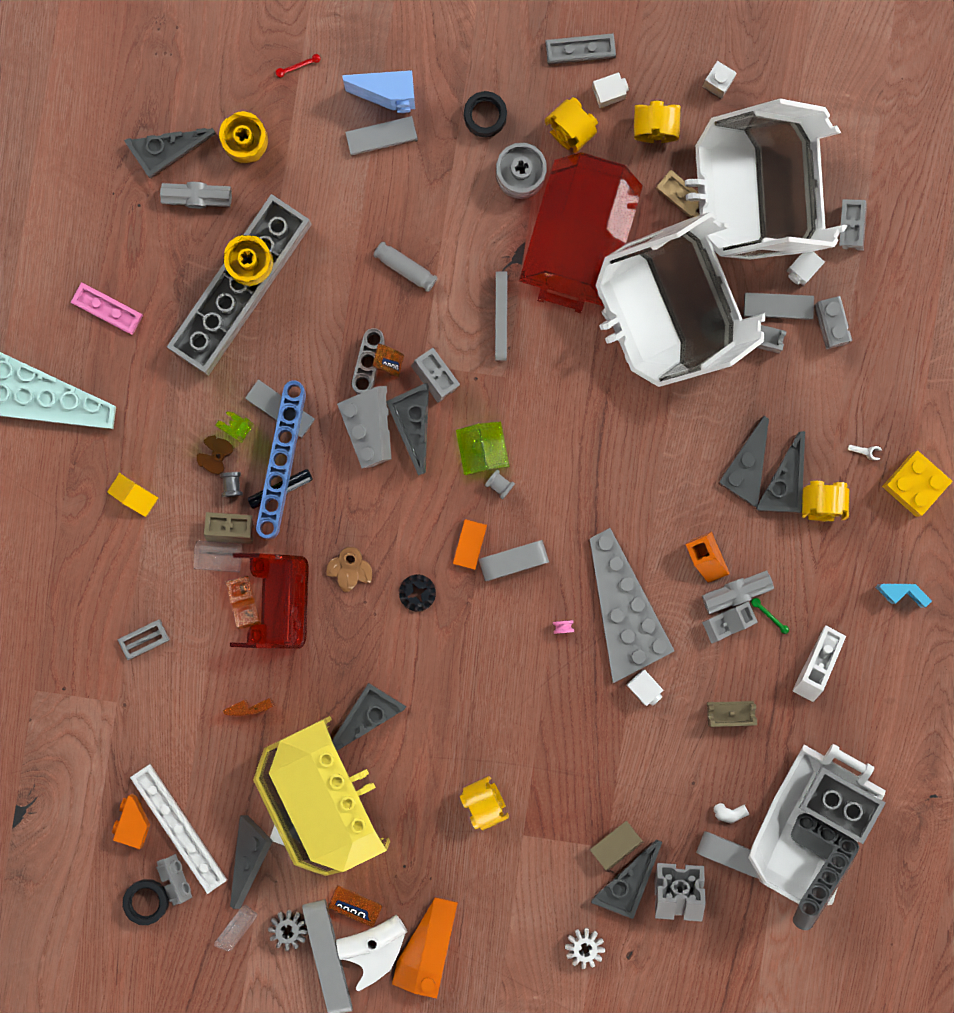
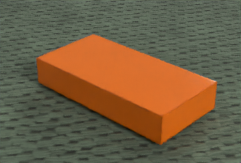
[453,519,487,570]

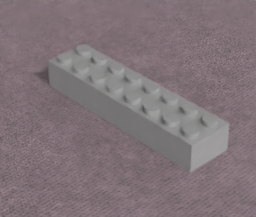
[167,194,312,376]

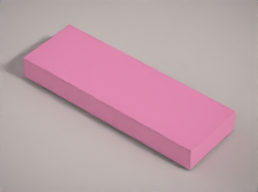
[71,282,143,335]

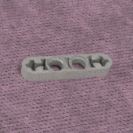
[495,271,507,361]

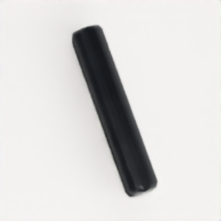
[248,469,313,509]

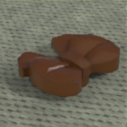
[197,435,234,474]

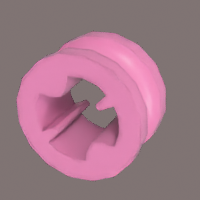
[553,620,574,634]

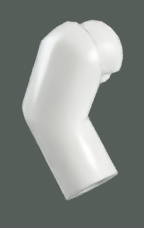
[714,803,749,824]

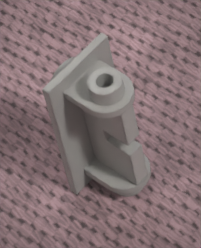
[156,854,192,906]

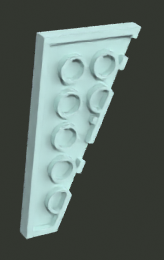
[0,352,116,429]

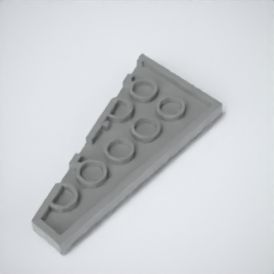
[589,528,674,683]

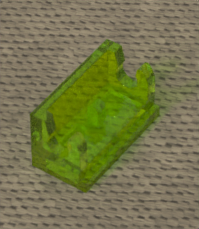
[215,411,254,443]

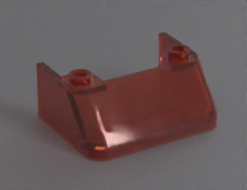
[230,553,309,649]

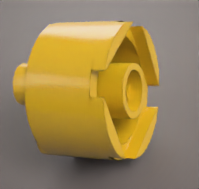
[545,97,598,153]
[634,101,681,143]
[219,111,268,163]
[224,235,273,286]
[802,481,850,521]
[460,776,509,830]

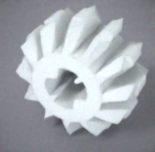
[565,928,605,969]

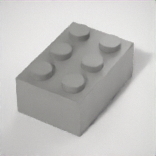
[799,767,886,844]

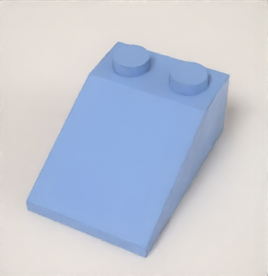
[342,70,415,113]

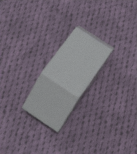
[702,601,758,643]

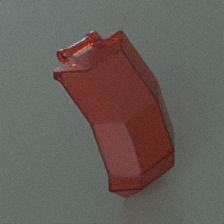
[519,151,643,314]

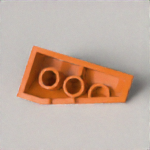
[392,897,458,999]

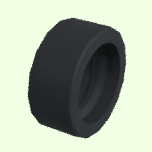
[464,91,507,138]
[122,879,169,925]

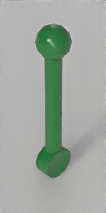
[751,598,789,634]

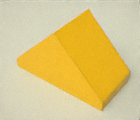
[107,473,158,517]

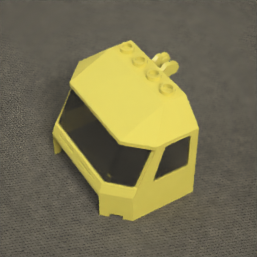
[253,716,390,876]

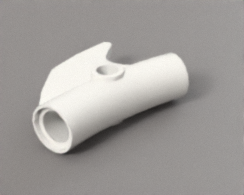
[336,915,408,991]

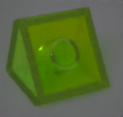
[456,421,510,475]

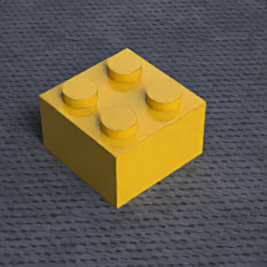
[882,450,953,517]

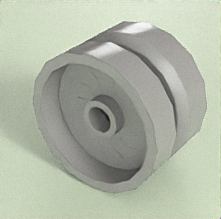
[496,143,547,199]

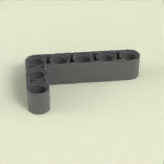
[791,813,859,930]

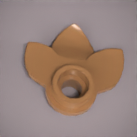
[326,547,372,592]

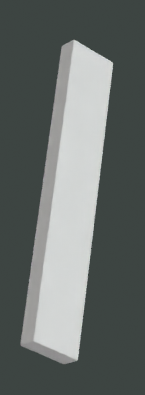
[130,764,227,894]

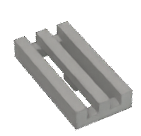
[117,619,170,660]

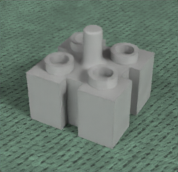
[654,863,706,921]

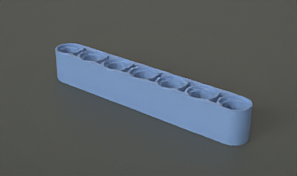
[256,381,306,540]

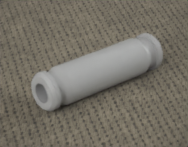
[373,242,437,292]

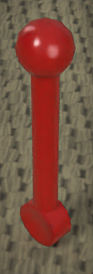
[275,54,321,78]

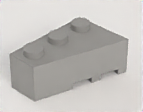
[337,386,391,468]

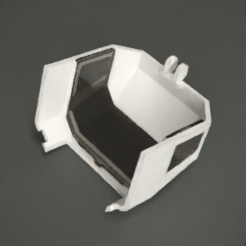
[685,99,848,260]
[596,212,765,387]

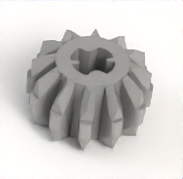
[268,910,308,951]

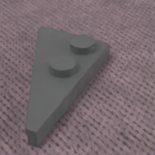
[124,128,216,178]
[386,383,429,475]
[718,416,769,507]
[756,431,805,513]
[332,683,407,751]
[230,815,273,909]
[591,839,662,919]

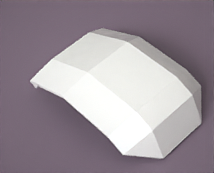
[748,744,886,905]

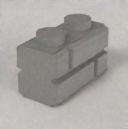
[814,296,852,349]

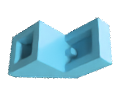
[875,584,932,608]

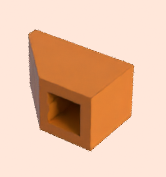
[685,531,730,583]
[112,794,151,849]

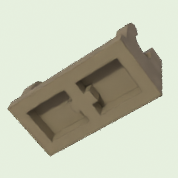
[204,512,254,544]
[707,701,757,727]
[590,821,644,871]

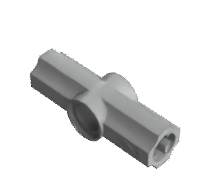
[160,182,232,209]
[702,570,774,614]

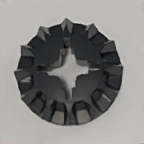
[399,574,436,611]

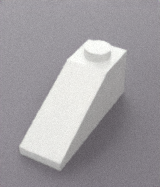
[793,626,846,702]

